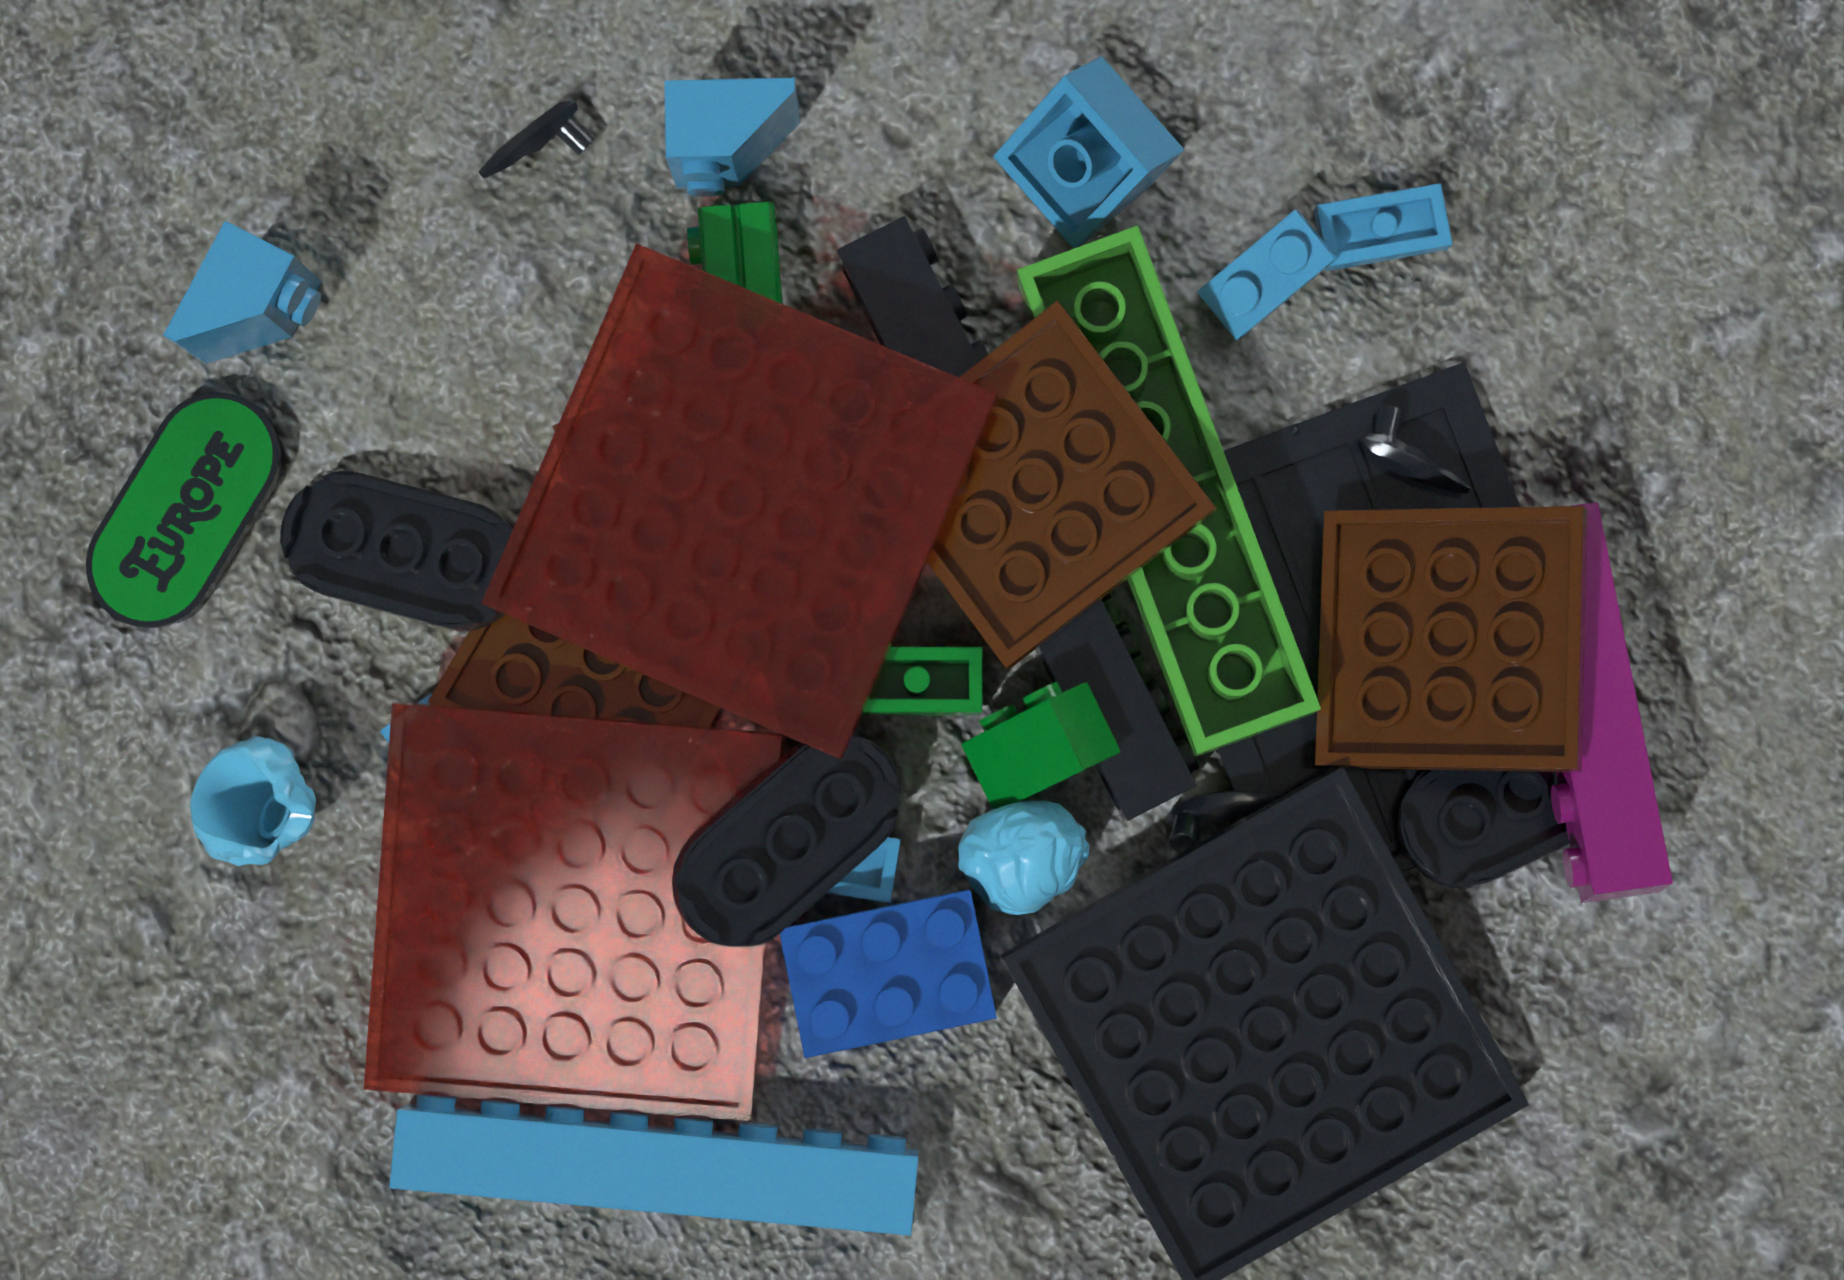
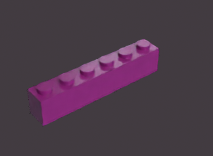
[1551,502,1673,903]

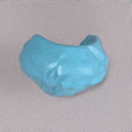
[190,736,316,867]
[958,800,1089,915]

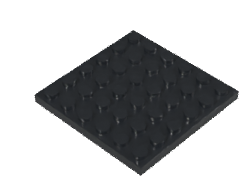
[1000,766,1530,1280]

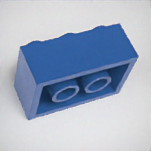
[780,889,997,1058]

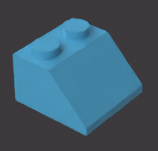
[993,56,1184,248]
[664,78,800,197]
[163,221,322,364]

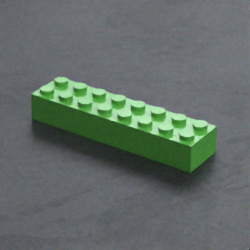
[1017,225,1321,757]

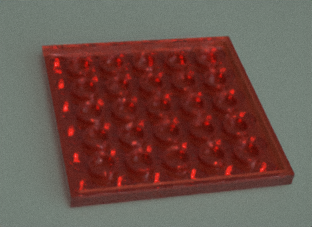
[481,243,998,759]
[363,702,783,1122]

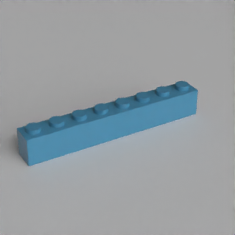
[389,1094,918,1236]

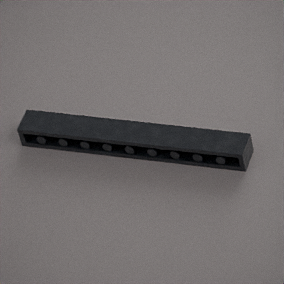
[836,216,1199,822]

